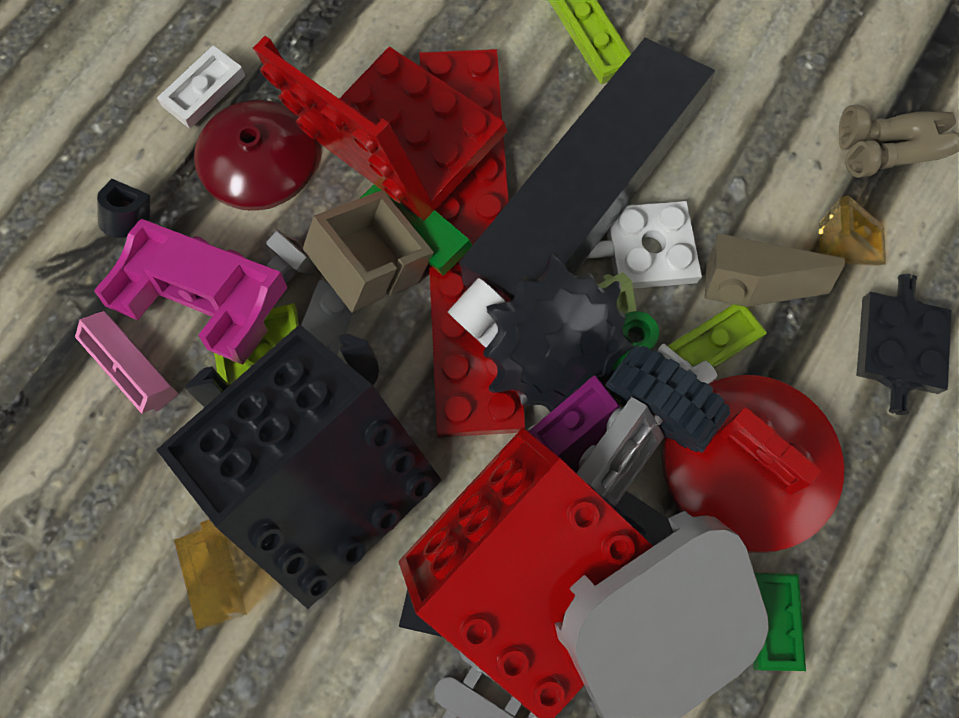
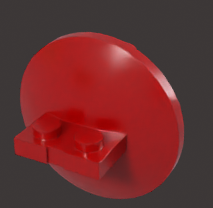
[662,375,845,553]

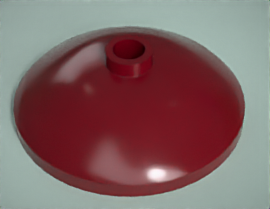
[194,100,316,211]

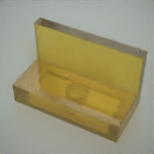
[174,519,247,631]

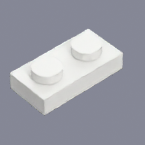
[157,45,245,129]

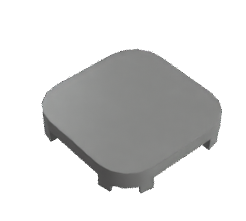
[555,511,769,718]

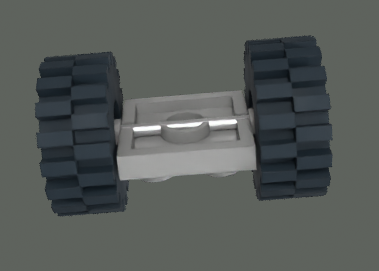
[576,345,731,537]

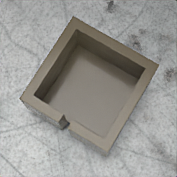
[303,190,434,313]

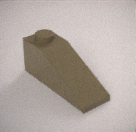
[705,234,845,307]

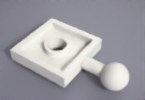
[582,201,702,289]

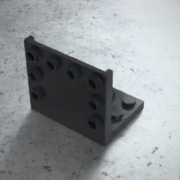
[156,324,442,609]

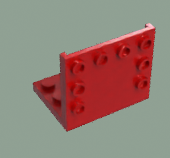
[253,36,508,221]
[398,427,654,718]

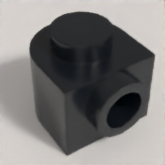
[97,178,150,238]

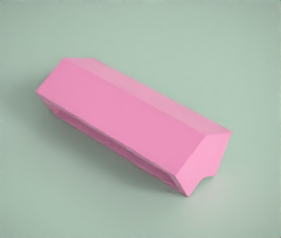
[75,311,179,414]

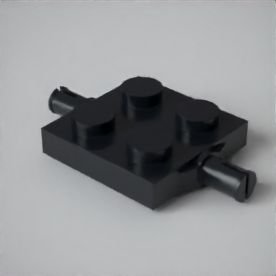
[856,274,952,415]

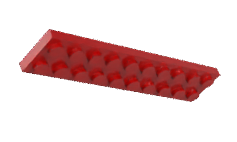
[419,49,525,437]

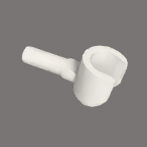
[657,344,717,384]

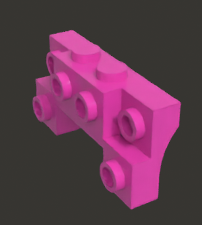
[94,219,287,365]

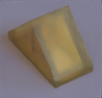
[819,195,886,266]

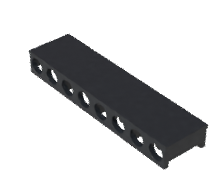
[459,38,715,303]

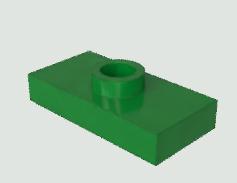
[753,573,806,671]

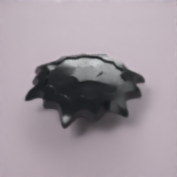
[483,253,633,412]

